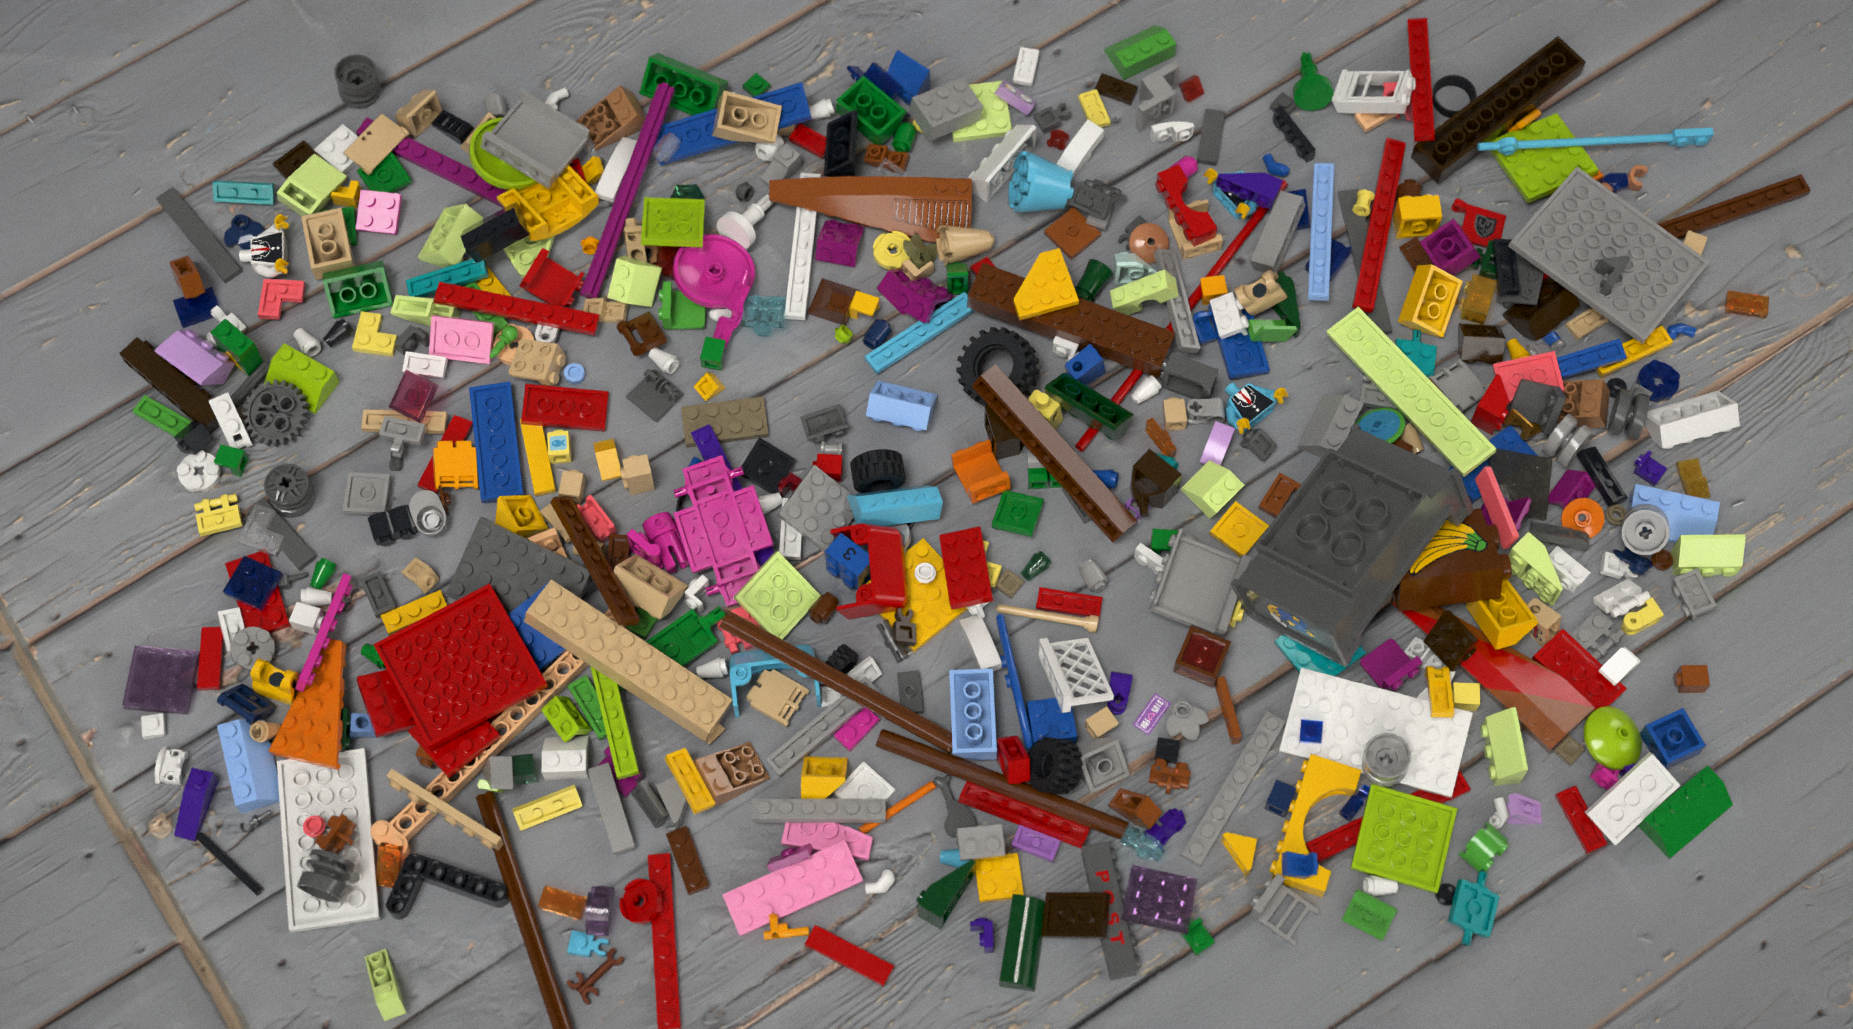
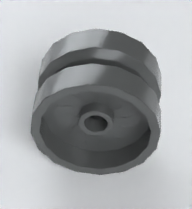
[1607,388,1650,440]

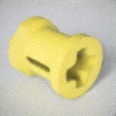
[1352,189,1375,216]

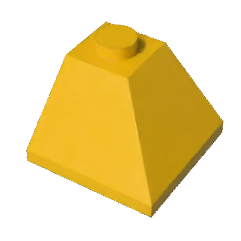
[495,495,549,538]
[801,756,848,799]

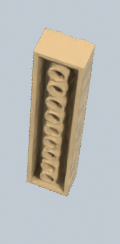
[524,579,733,742]

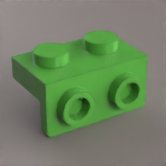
[1342,890,1397,941]

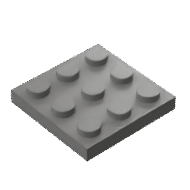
[777,465,854,553]

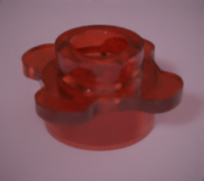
[1047,130,1069,150]

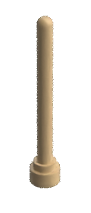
[996,604,1099,633]

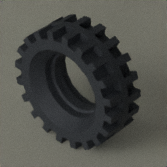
[956,327,1040,407]

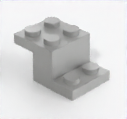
[1135,61,1179,132]

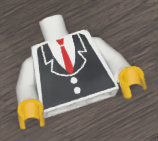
[239,214,289,279]

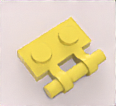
[194,494,243,537]

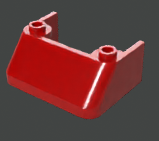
[830,523,908,620]

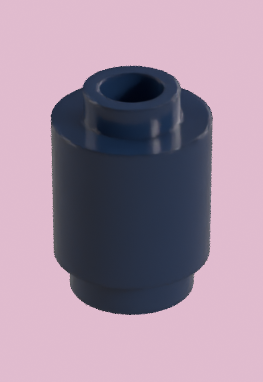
[862,319,891,350]

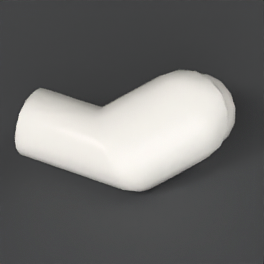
[545,88,569,110]
[1489,797,1509,829]
[865,869,895,894]

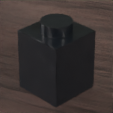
[174,421,213,455]

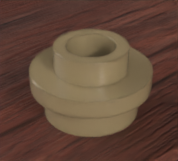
[1605,505,1626,526]

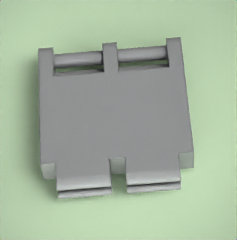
[1428,358,1485,413]

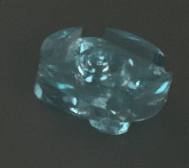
[1120,827,1165,862]

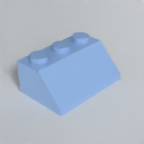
[866,380,938,431]

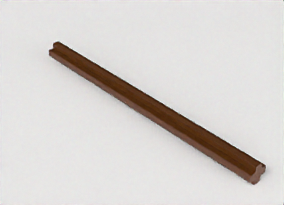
[719,610,952,753]
[876,729,1129,840]
[476,791,573,1029]

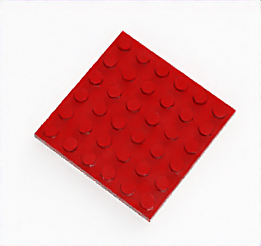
[373,583,548,750]

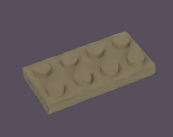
[681,396,769,448]

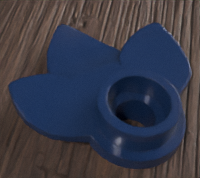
[224,214,264,250]
[1612,546,1653,575]

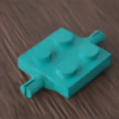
[1395,329,1437,378]
[1447,871,1500,946]

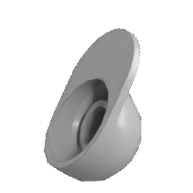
[409,490,448,537]

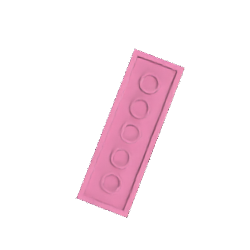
[723,840,863,937]

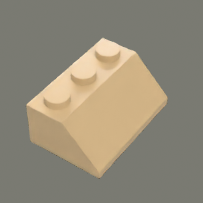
[613,554,688,619]

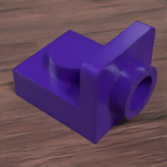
[1633,450,1668,487]
[970,918,993,953]

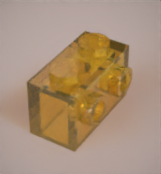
[1458,274,1497,325]

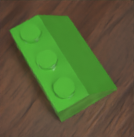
[1104,25,1176,80]

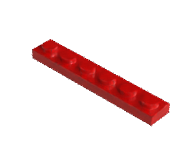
[958,781,1090,849]

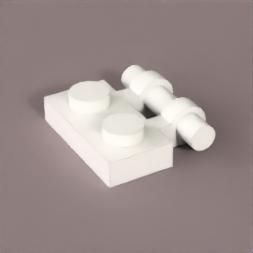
[1593,578,1651,618]

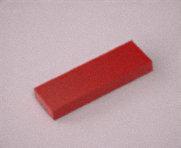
[1036,587,1103,617]
[197,627,224,690]
[1555,785,1607,854]

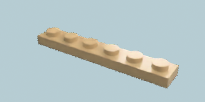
[386,769,504,851]

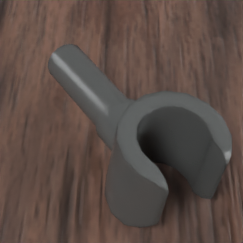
[278,572,308,590]

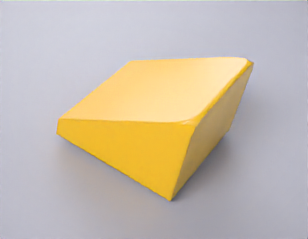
[693,372,725,401]

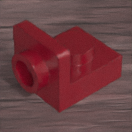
[778,473,802,498]

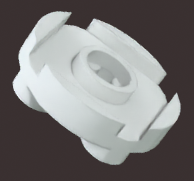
[177,450,221,493]

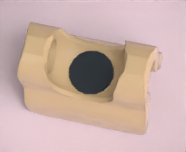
[1234,270,1287,316]

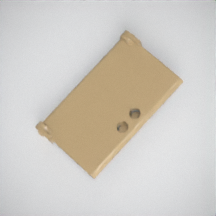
[343,113,410,175]

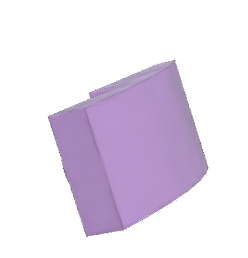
[1200,421,1235,466]

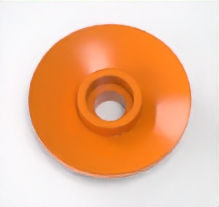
[1561,498,1605,539]

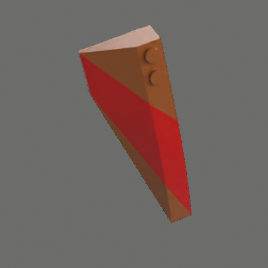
[1392,600,1595,753]

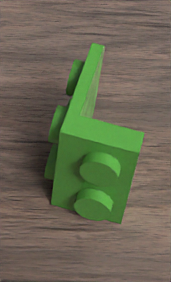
[658,282,706,329]

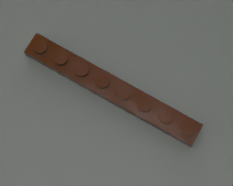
[1658,174,1811,240]
[550,497,640,625]

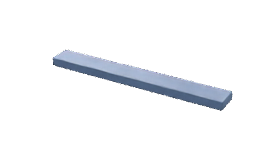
[1308,163,1334,301]

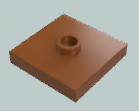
[1044,207,1101,260]

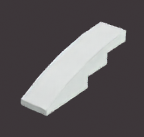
[595,137,637,202]

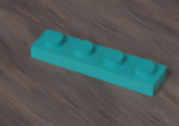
[406,259,489,298]

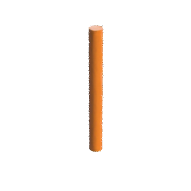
[858,781,936,834]

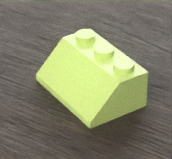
[417,204,483,268]
[1670,534,1746,577]
[1480,707,1528,786]

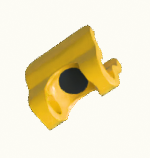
[250,658,300,706]

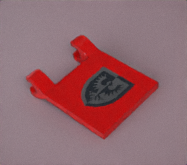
[1451,199,1506,248]

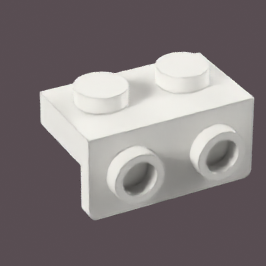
[1210,292,1249,339]

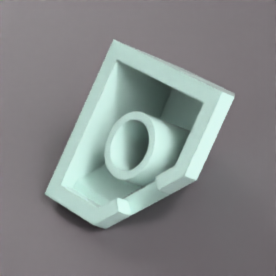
[1113,252,1156,285]

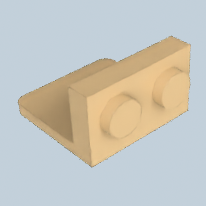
[509,339,566,386]

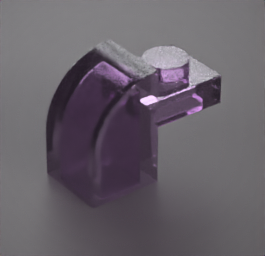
[586,886,614,936]

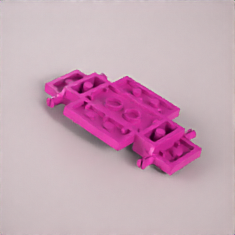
[673,455,774,608]

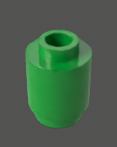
[892,122,916,152]

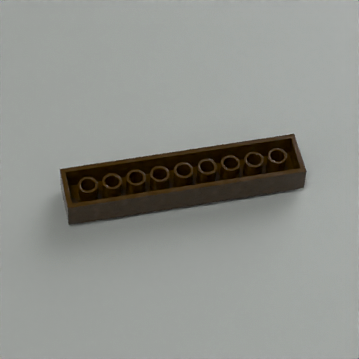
[1411,36,1586,184]

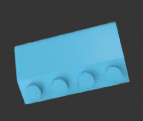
[847,485,943,526]

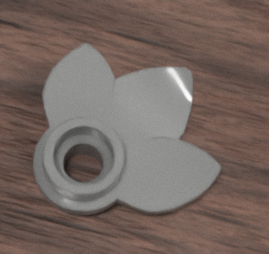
[1166,700,1209,741]

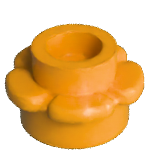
[580,236,599,255]

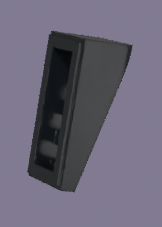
[431,110,474,145]

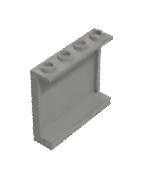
[481,90,590,189]
[1148,529,1251,638]

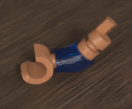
[1599,165,1648,193]

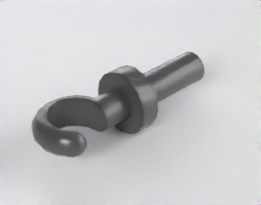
[240,810,272,833]

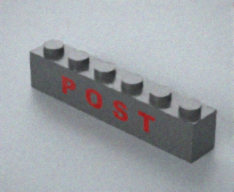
[1081,841,1141,981]

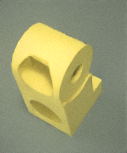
[1621,597,1664,635]

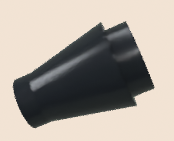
[322,318,353,347]

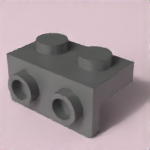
[800,404,849,443]

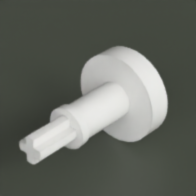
[717,195,774,250]

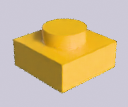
[582,156,604,185]

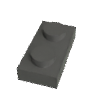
[360,571,396,618]

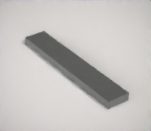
[156,187,242,283]

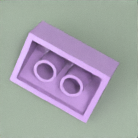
[155,329,235,385]

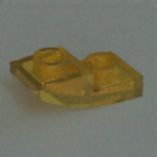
[1676,458,1711,499]

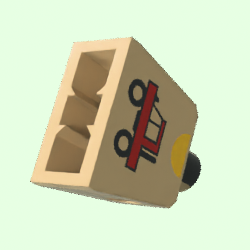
[1523,598,1562,647]

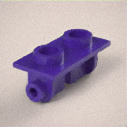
[1142,808,1186,851]

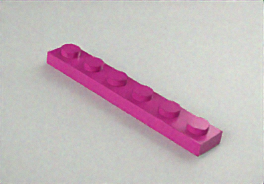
[295,573,353,692]

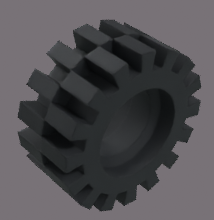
[825,644,859,674]

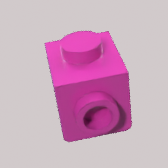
[1589,762,1620,790]

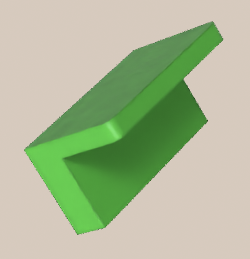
[1247,319,1297,342]

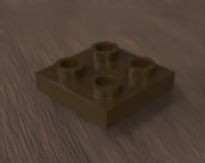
[1423,610,1478,672]

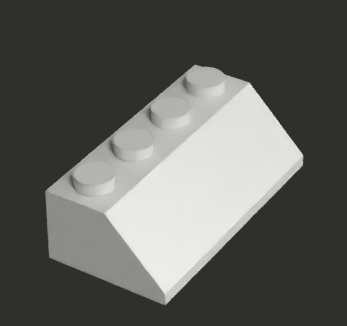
[968,125,1036,203]
[1645,391,1740,449]

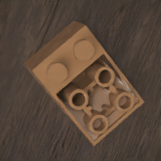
[576,85,646,152]
[1556,379,1610,428]
[694,742,770,807]

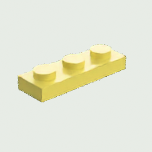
[512,785,583,831]

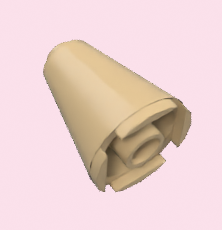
[936,225,994,266]

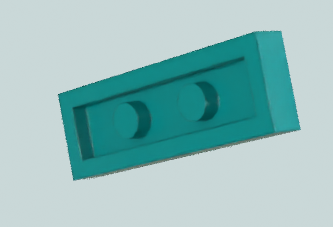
[213,180,275,205]

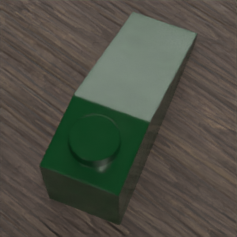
[1272,271,1301,338]

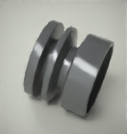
[334,54,381,108]
[264,463,316,518]
[297,849,356,903]

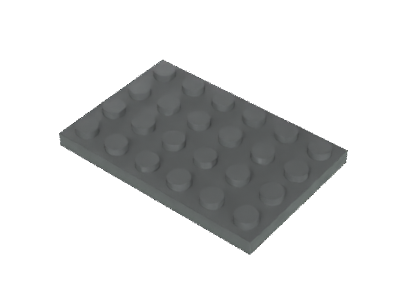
[446,517,591,614]

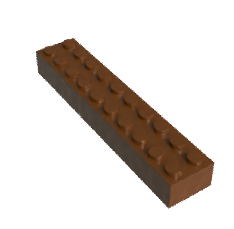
[967,263,1175,378]

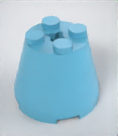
[1008,151,1073,213]

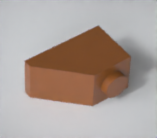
[1108,788,1162,829]

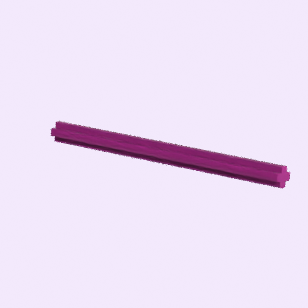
[580,82,675,299]

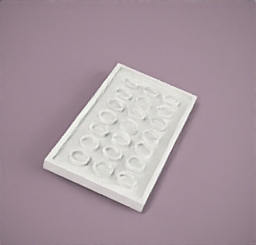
[1279,668,1473,798]
[277,748,380,933]

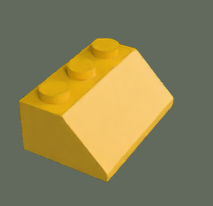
[1397,264,1463,338]
[1465,579,1538,650]

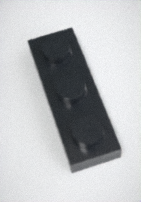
[1273,106,1316,163]
[1492,239,1520,295]
[1576,446,1628,507]

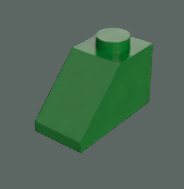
[946,262,968,295]

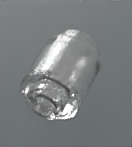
[652,132,681,163]

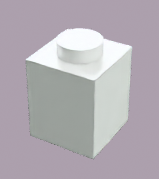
[289,602,325,635]

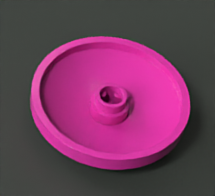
[673,234,755,308]

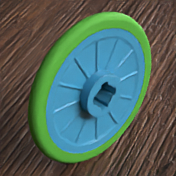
[1355,408,1405,444]

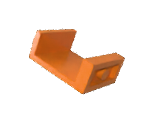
[951,440,1011,504]

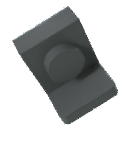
[394,324,429,355]
[1239,428,1278,461]

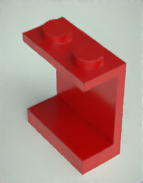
[519,247,585,308]

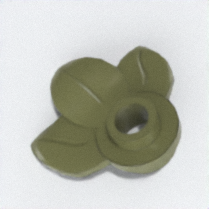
[903,233,937,269]

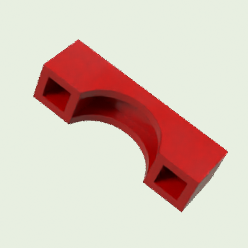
[1155,164,1217,247]

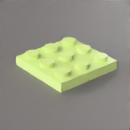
[952,81,1012,142]
[733,551,820,639]

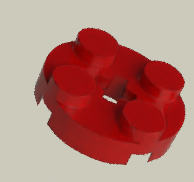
[619,878,663,924]

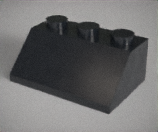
[824,110,858,177]
[460,202,530,263]

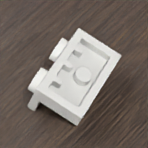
[1549,546,1591,593]

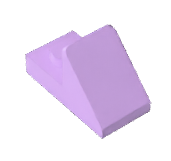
[1506,793,1542,824]

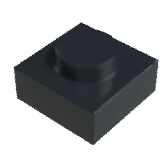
[1155,737,1180,764]

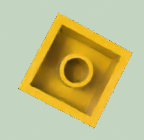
[1392,194,1442,239]

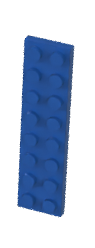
[654,82,812,166]

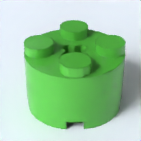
[1458,822,1509,873]

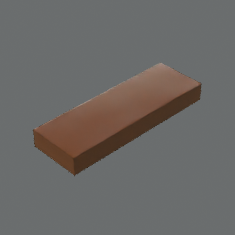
[1215,676,1242,745]

